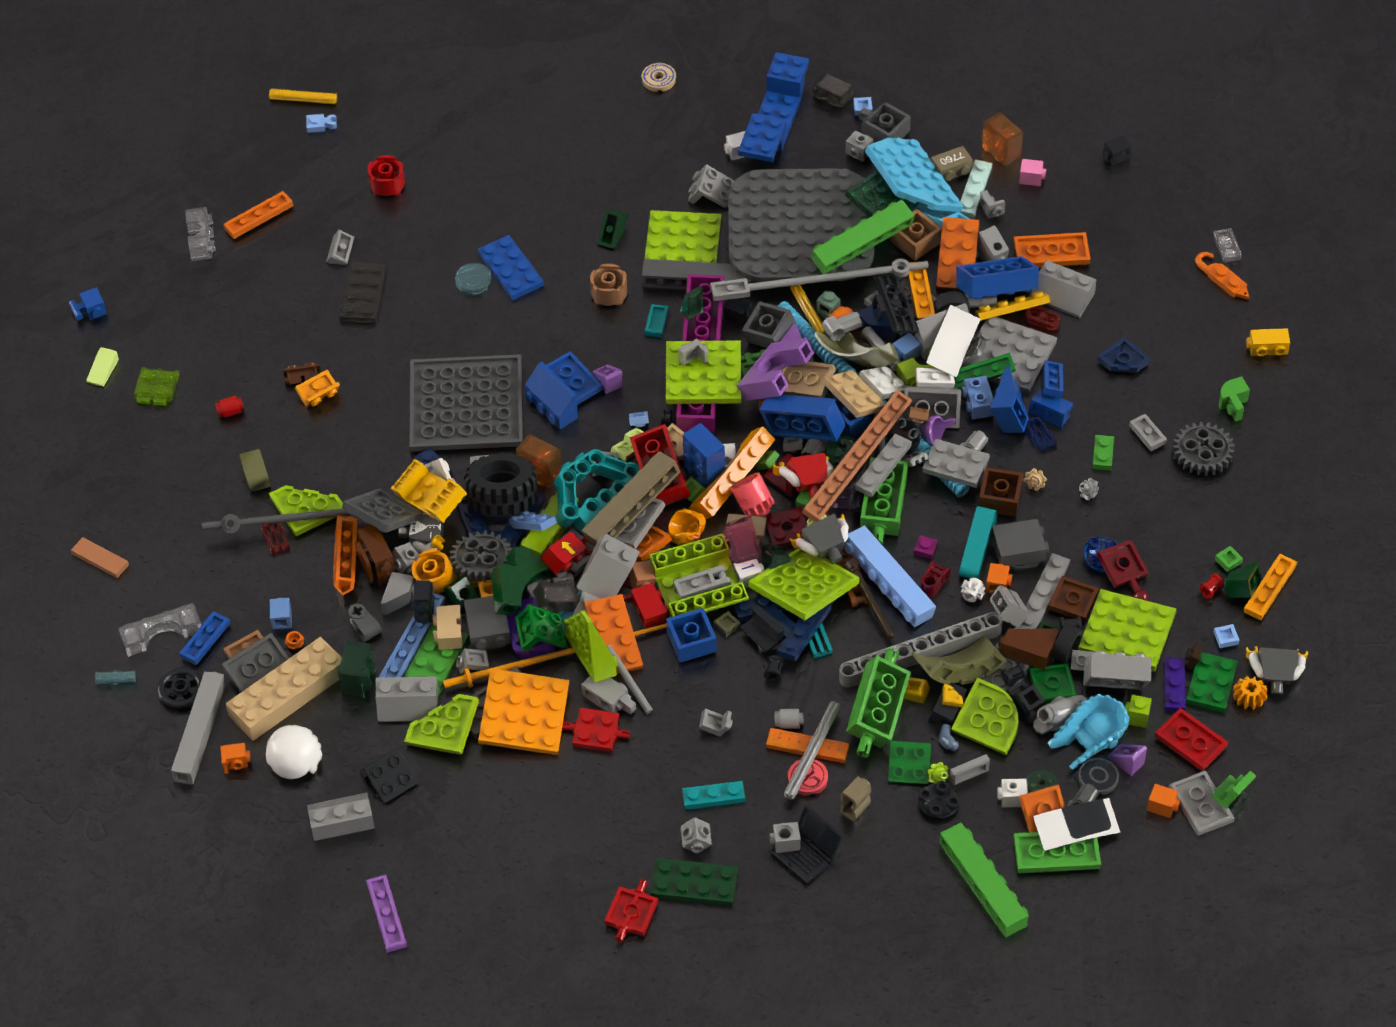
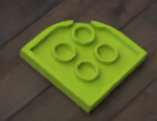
[951,678,1019,755]

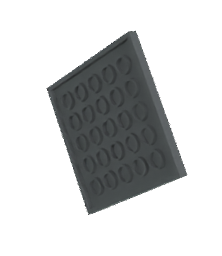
[409,354,523,452]

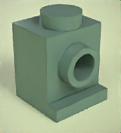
[817,291,840,319]

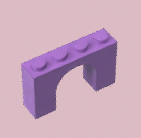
[737,338,814,401]

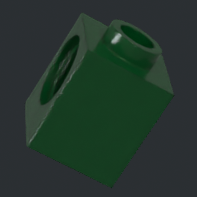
[443,577,478,608]

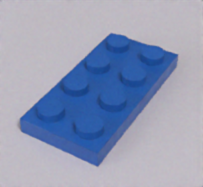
[478,235,544,300]

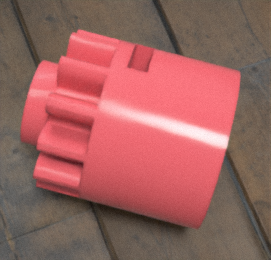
[731,473,775,517]

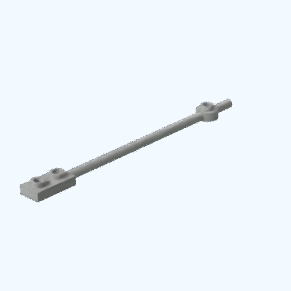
[710,259,928,301]

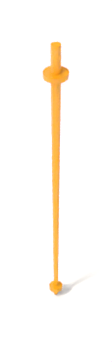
[443,624,666,688]

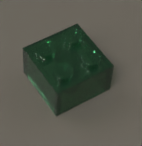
[338,641,376,698]

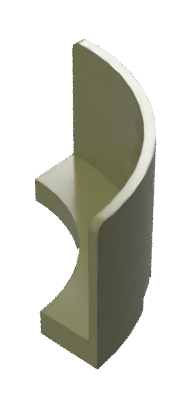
[814,331,899,368]
[911,635,1007,685]

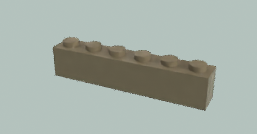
[581,451,680,546]

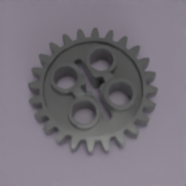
[1172,422,1235,476]
[450,531,512,582]

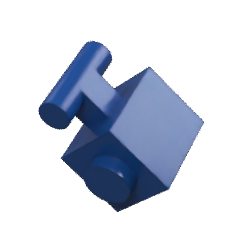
[69,287,107,320]

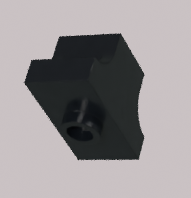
[1005,680,1044,725]

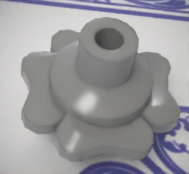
[1079,478,1099,501]

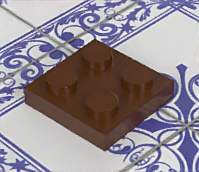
[1048,576,1099,622]

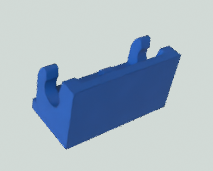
[1028,389,1074,428]

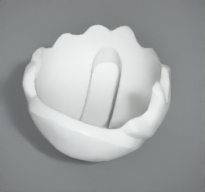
[266,725,322,779]

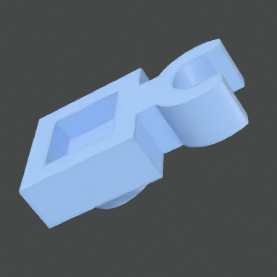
[306,114,337,133]

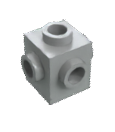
[846,130,873,162]
[392,542,419,575]
[681,817,712,853]

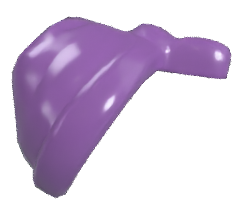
[920,415,956,446]

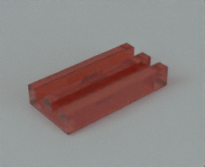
[260,522,290,554]

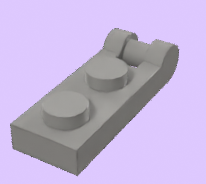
[673,565,731,600]

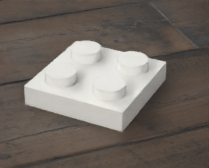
[858,366,906,400]

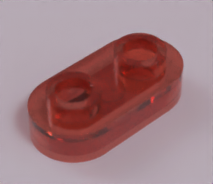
[1025,306,1061,330]

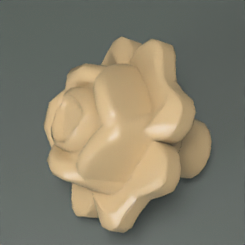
[1024,468,1047,491]

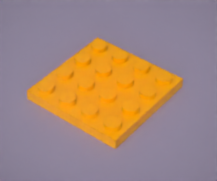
[478,668,569,755]

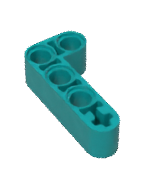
[959,506,997,579]

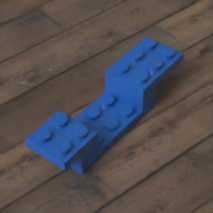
[738,52,809,162]

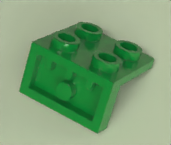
[515,605,566,651]
[888,741,931,784]

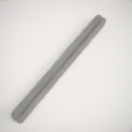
[784,701,840,800]

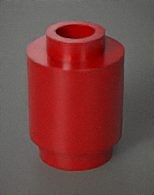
[215,395,244,418]

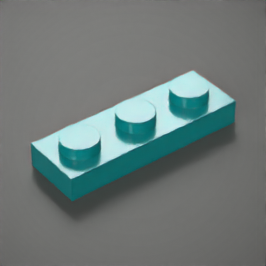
[682,781,745,810]

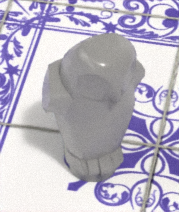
[1033,695,1088,735]

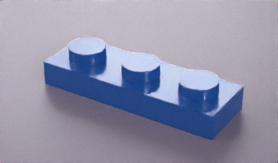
[1043,360,1064,398]
[179,611,230,665]

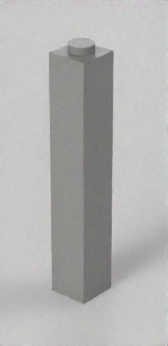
[171,671,226,785]

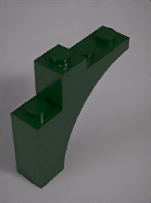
[491,547,557,616]

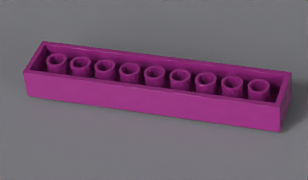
[676,274,724,433]

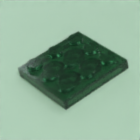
[845,170,918,218]

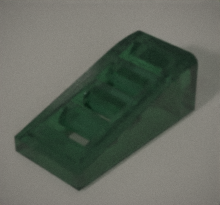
[681,286,703,320]

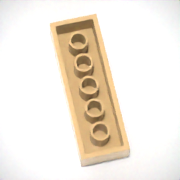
[226,637,347,741]

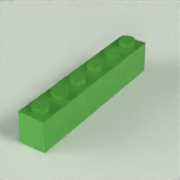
[811,200,915,274]
[939,822,1029,937]

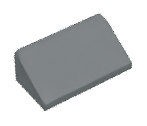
[326,229,354,265]

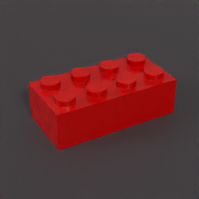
[630,424,691,505]

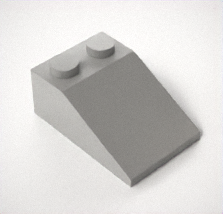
[575,534,640,598]

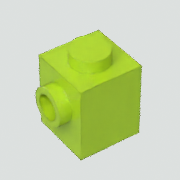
[1125,695,1152,728]

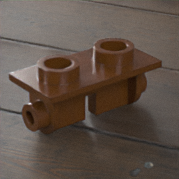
[283,362,321,385]

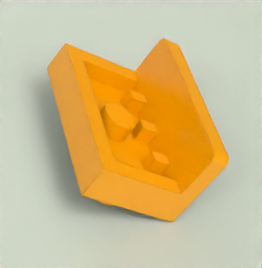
[295,370,340,407]

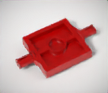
[562,708,630,752]
[604,879,658,943]

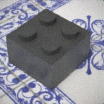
[742,301,796,348]

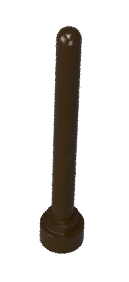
[843,558,894,639]

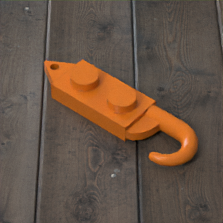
[1195,252,1249,300]

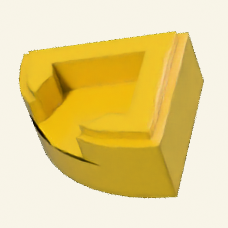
[942,684,963,707]

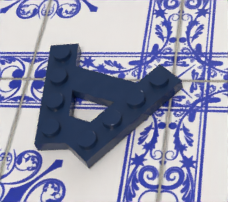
[456,493,546,549]
[733,596,831,662]

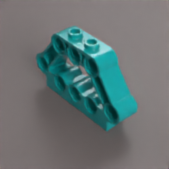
[554,449,640,533]

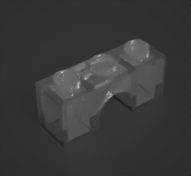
[185,207,216,261]

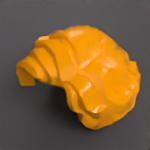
[668,509,706,546]

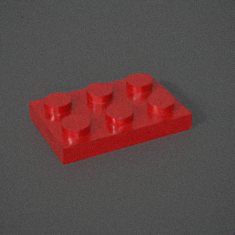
[1155,708,1228,771]

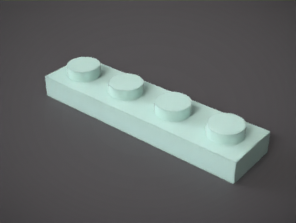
[959,159,992,218]

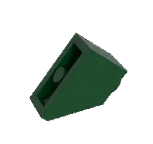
[597,209,629,249]
[1224,562,1262,598]

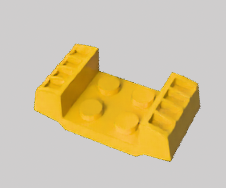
[390,459,467,523]

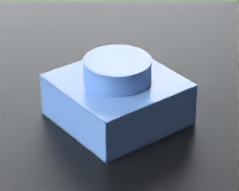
[853,97,872,115]
[629,411,649,427]
[1213,624,1239,648]

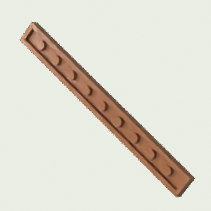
[802,390,912,522]

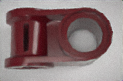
[920,561,951,598]

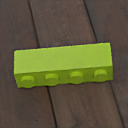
[520,492,579,557]

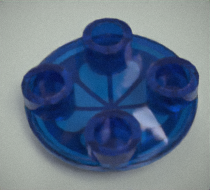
[1083,536,1120,572]

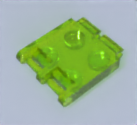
[134,367,179,406]

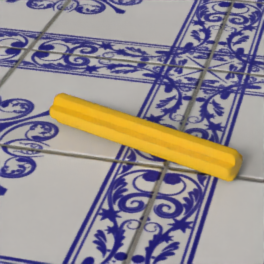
[269,89,337,104]
[790,285,826,335]

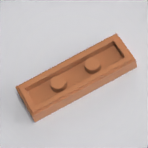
[71,537,129,578]

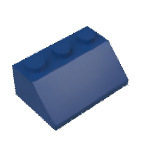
[525,361,578,429]

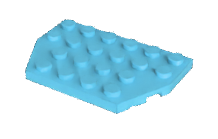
[865,138,963,212]

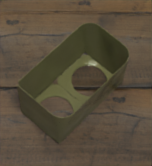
[239,449,271,493]

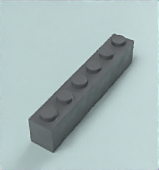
[642,259,752,293]

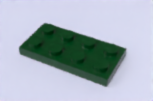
[650,858,738,906]

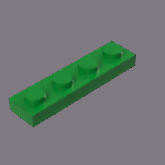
[954,353,1016,388]

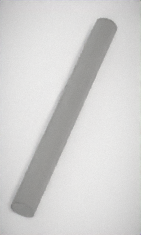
[607,645,653,714]

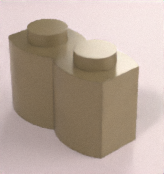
[840,776,871,822]

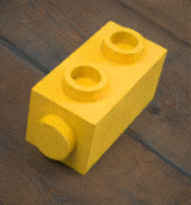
[1246,328,1290,356]

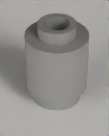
[775,709,804,729]

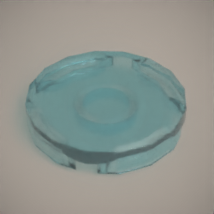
[455,263,492,294]

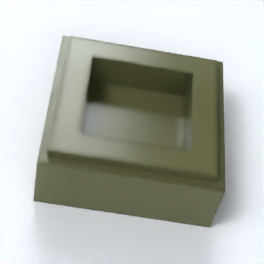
[713,611,741,637]

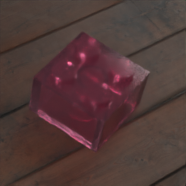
[723,515,762,564]

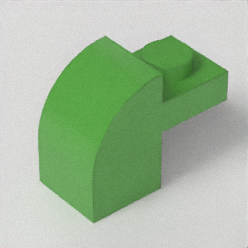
[1219,376,1250,422]

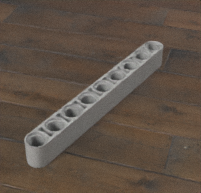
[839,612,1003,688]

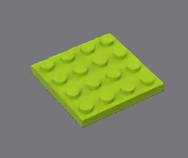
[644,210,722,263]
[666,340,741,404]
[749,548,859,620]
[1078,589,1177,672]

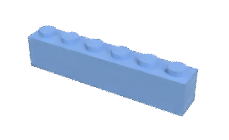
[844,526,936,627]

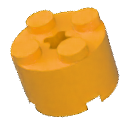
[411,549,456,594]

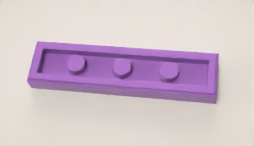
[366,875,407,953]

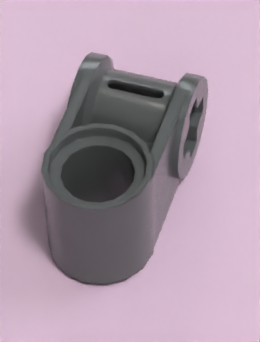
[348,604,382,642]

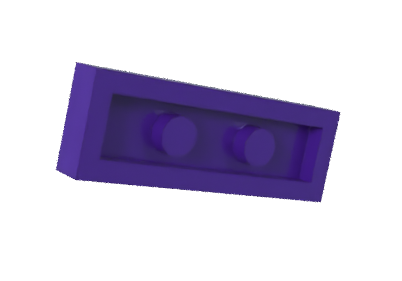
[1164,657,1185,712]

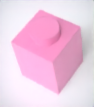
[1019,159,1046,186]

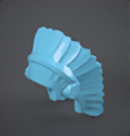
[1048,694,1129,770]

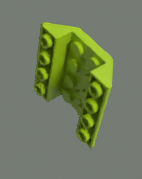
[649,533,749,617]

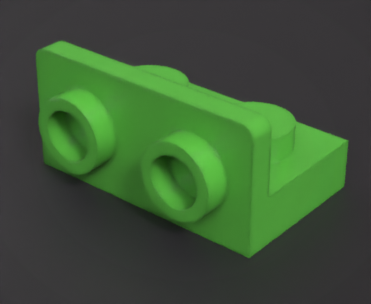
[1211,771,1256,809]

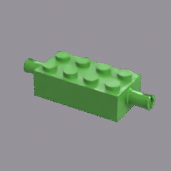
[860,457,908,546]
[846,648,911,758]

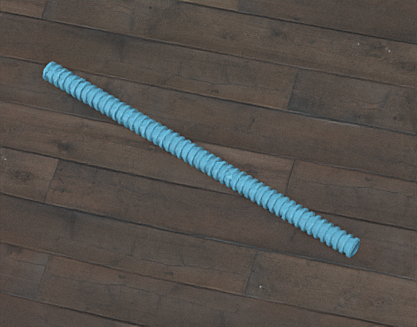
[778,301,970,497]

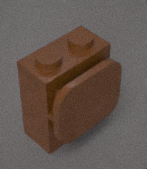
[355,524,396,586]

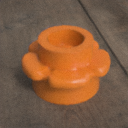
[285,631,304,650]

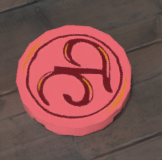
[788,759,828,796]

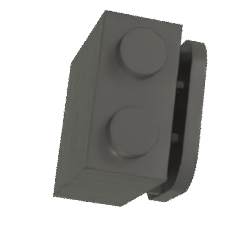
[991,519,1049,570]
[464,596,511,650]

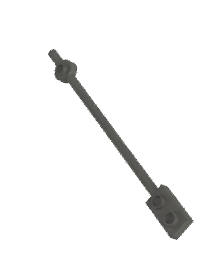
[201,497,408,533]

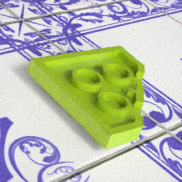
[269,485,343,536]
[404,694,479,755]

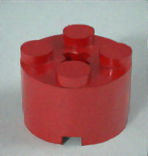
[368,155,405,196]

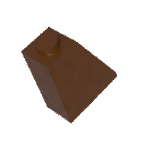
[998,629,1060,671]

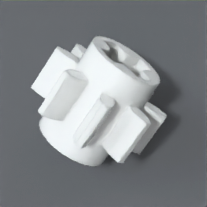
[960,578,985,602]

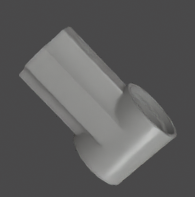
[822,312,862,341]
[960,430,988,451]

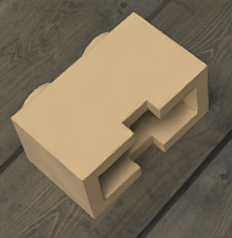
[433,605,463,650]

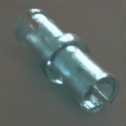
[95,669,136,685]

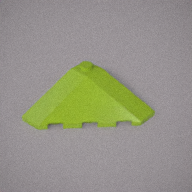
[563,610,618,683]

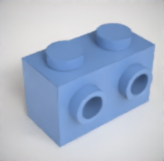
[961,376,994,419]

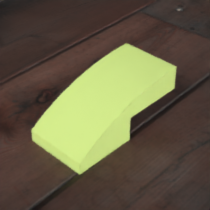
[611,427,643,462]

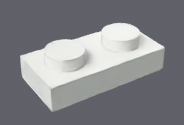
[915,368,955,388]

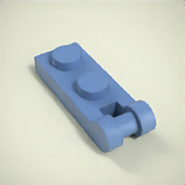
[509,511,557,531]

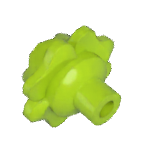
[927,762,949,784]

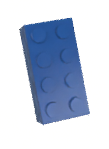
[956,256,1039,300]
[759,395,845,442]

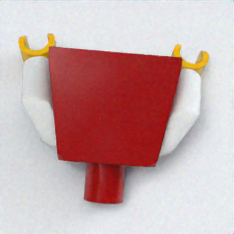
[773,453,834,499]

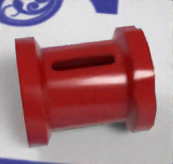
[1199,573,1224,599]

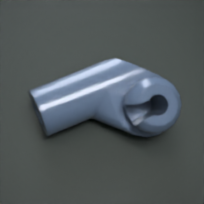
[939,724,959,751]

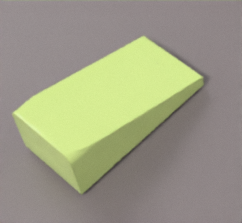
[86,347,119,387]

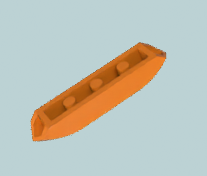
[333,516,357,595]

